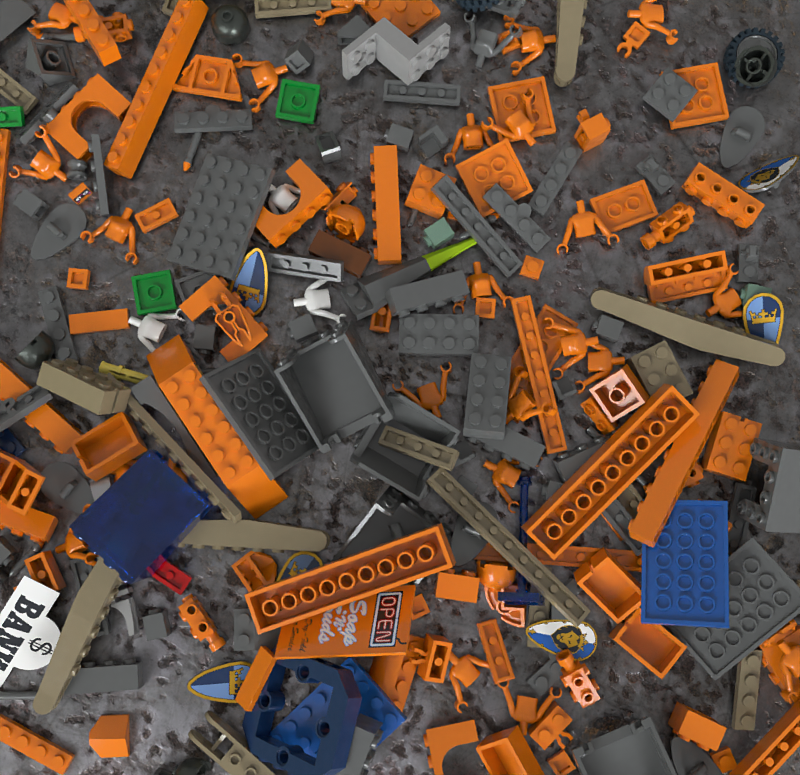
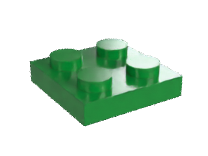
[275,79,321,125]
[131,269,178,316]

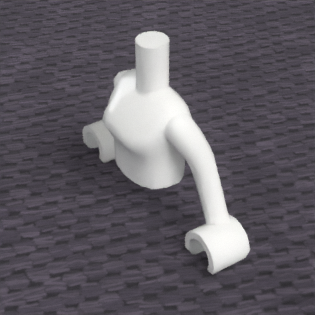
[268,184,301,215]
[293,279,346,324]
[128,309,185,352]

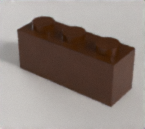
[308,230,372,279]

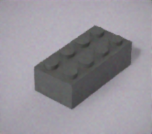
[399,313,479,357]
[463,353,512,440]
[335,713,384,775]

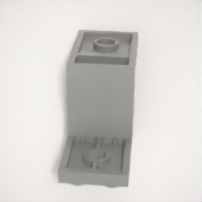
[342,17,451,85]

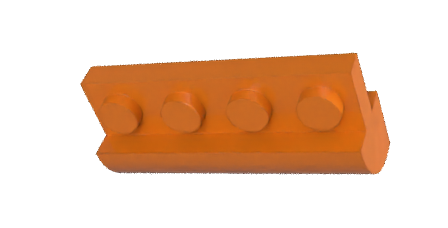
[643,250,728,304]
[369,634,425,712]

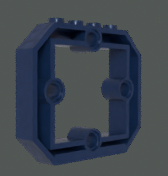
[242,646,362,775]

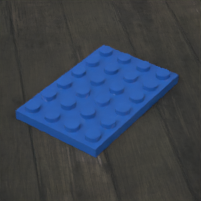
[641,499,729,628]
[270,657,407,758]

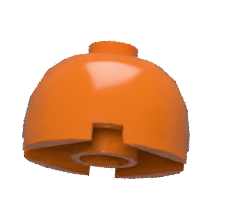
[326,204,366,243]
[476,560,517,592]

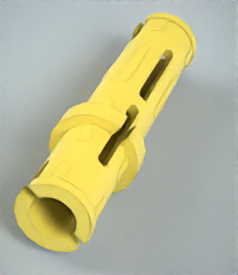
[99,361,149,384]

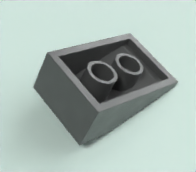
[234,606,281,651]

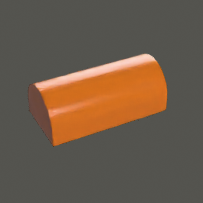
[370,303,392,333]

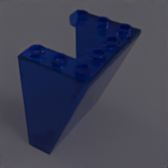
[69,450,213,584]

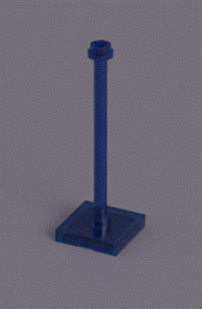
[498,477,545,606]

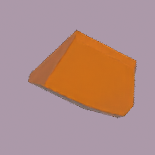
[231,550,277,592]
[89,714,130,758]

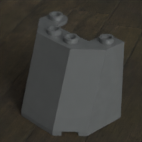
[349,392,461,502]

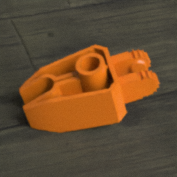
[209,292,252,347]

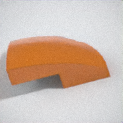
[484,584,527,628]

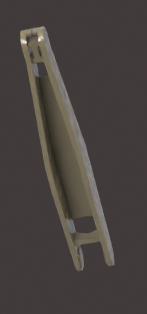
[554,0,588,87]
[590,287,785,366]
[134,519,331,553]
[33,522,145,715]
[188,710,287,775]

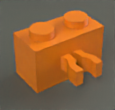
[574,108,611,153]
[409,633,453,683]
[527,700,573,750]

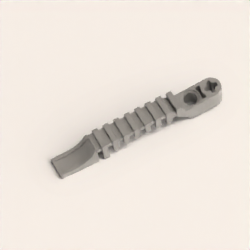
[90,476,139,636]

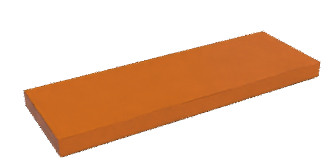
[507,304,578,424]

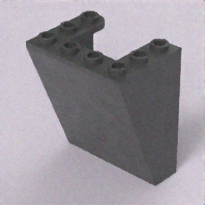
[274,320,395,454]
[737,438,800,533]
[331,485,453,586]
[570,716,677,775]

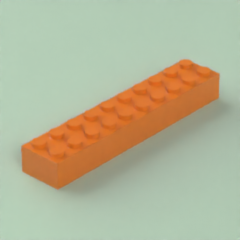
[521,383,700,560]
[244,523,456,635]

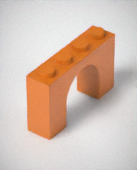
[46,73,131,162]
[256,158,334,248]
[179,275,269,362]
[423,719,479,775]

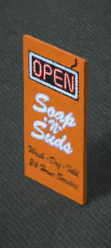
[274,585,416,660]

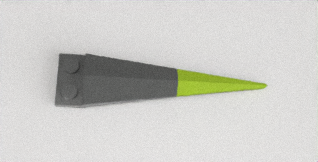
[340,238,477,321]

